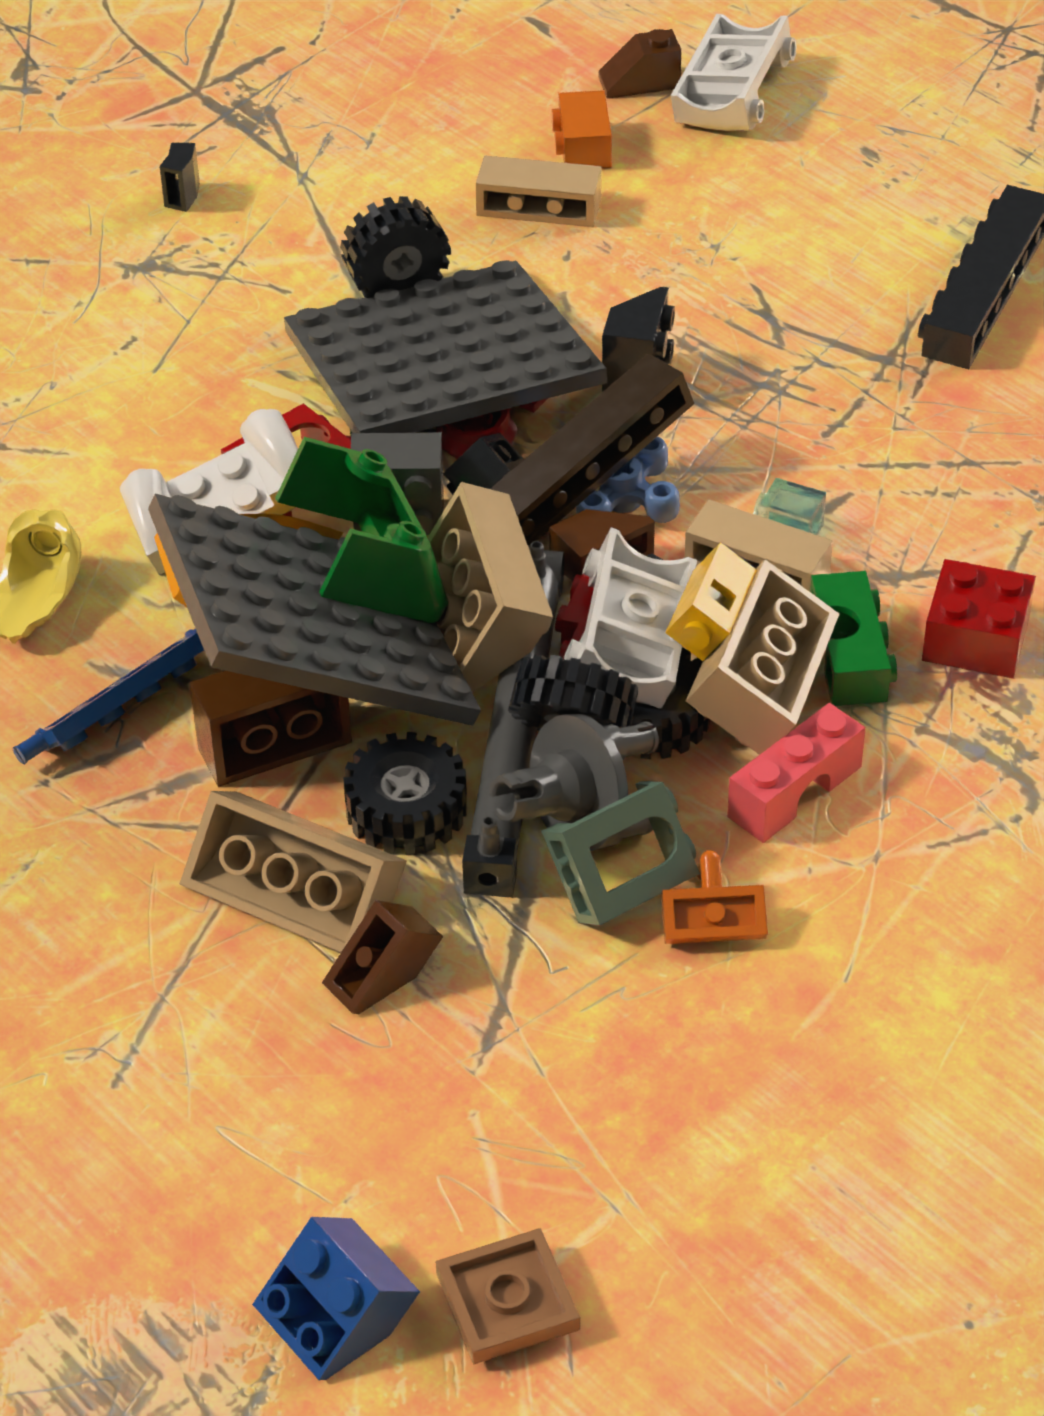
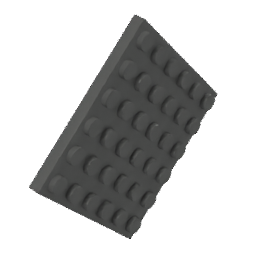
[284,260,607,433]
[148,494,481,726]

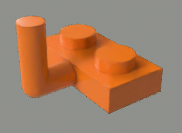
[661,850,768,944]

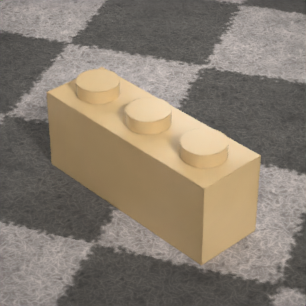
[475,155,602,227]
[684,499,833,592]

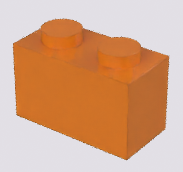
[551,90,612,168]

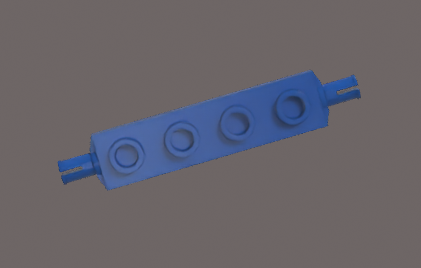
[13,628,204,764]

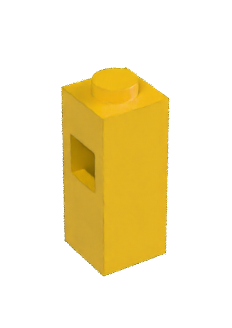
[665,542,757,661]

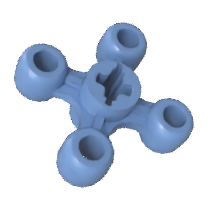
[576,436,680,523]

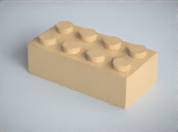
[686,559,839,755]

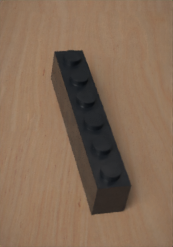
[918,184,1044,370]

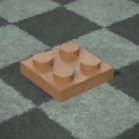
[435,1228,580,1365]

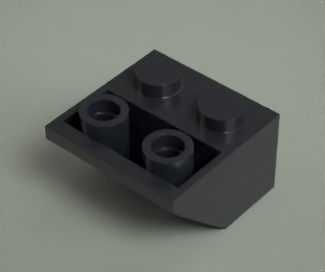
[602,287,675,392]

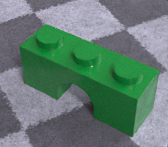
[810,571,897,706]

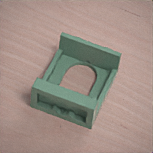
[541,781,700,926]

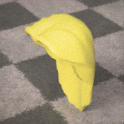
[0,509,82,644]

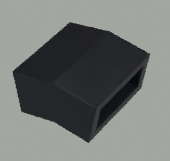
[159,142,200,212]

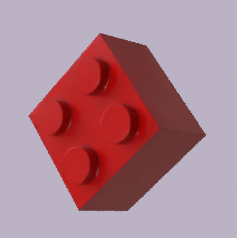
[922,559,1036,679]

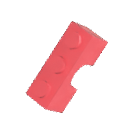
[727,703,866,843]

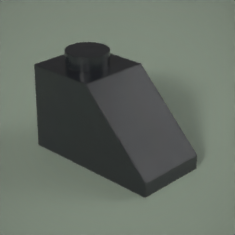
[442,433,524,495]

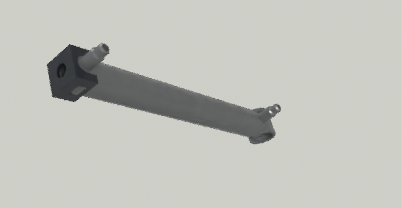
[462,541,565,898]

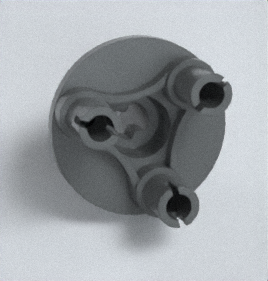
[489,713,659,852]

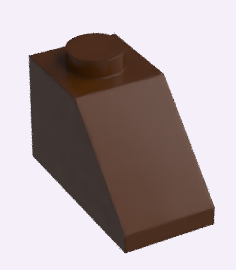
[598,29,682,98]
[549,509,655,582]
[321,900,443,1014]

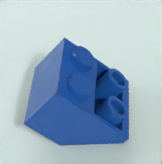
[252,1216,420,1380]

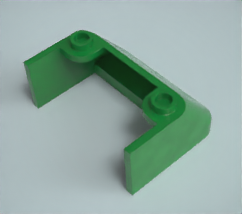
[275,437,448,623]

